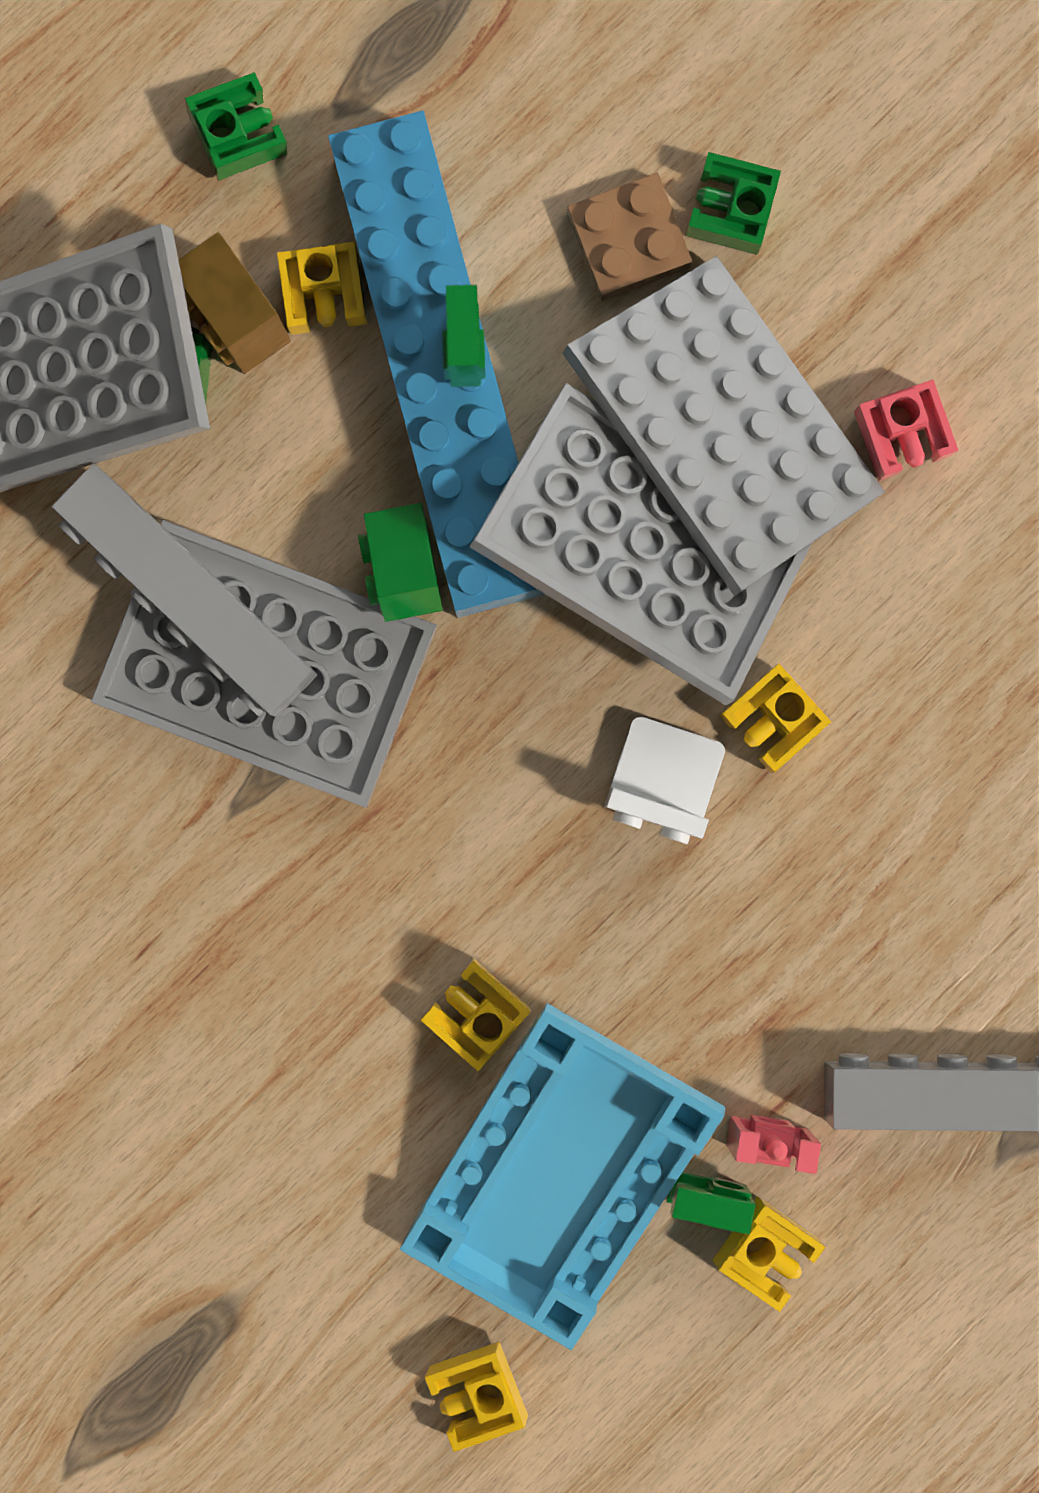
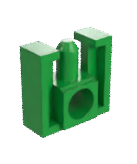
[185,72,287,181]
[686,152,781,255]
[442,284,486,387]
[665,1172,756,1234]

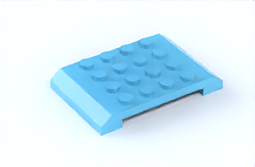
[400,1003,725,1351]

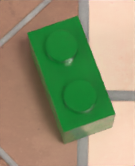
[358,502,443,622]

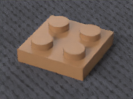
[567,172,692,301]

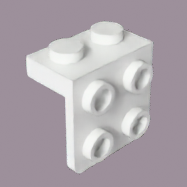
[604,717,725,844]

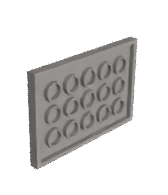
[0,224,210,492]
[562,256,885,596]
[470,383,812,705]
[91,520,437,808]

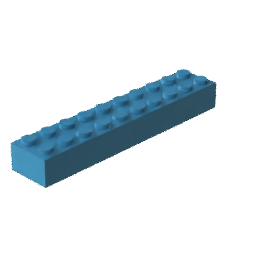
[328,110,546,618]

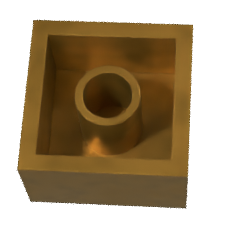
[178,231,291,374]

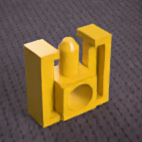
[277,242,367,335]
[719,663,832,773]
[421,958,531,1071]
[712,1196,826,1312]
[425,1341,528,1452]

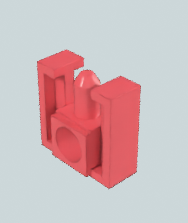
[854,380,959,481]
[726,1115,821,1174]

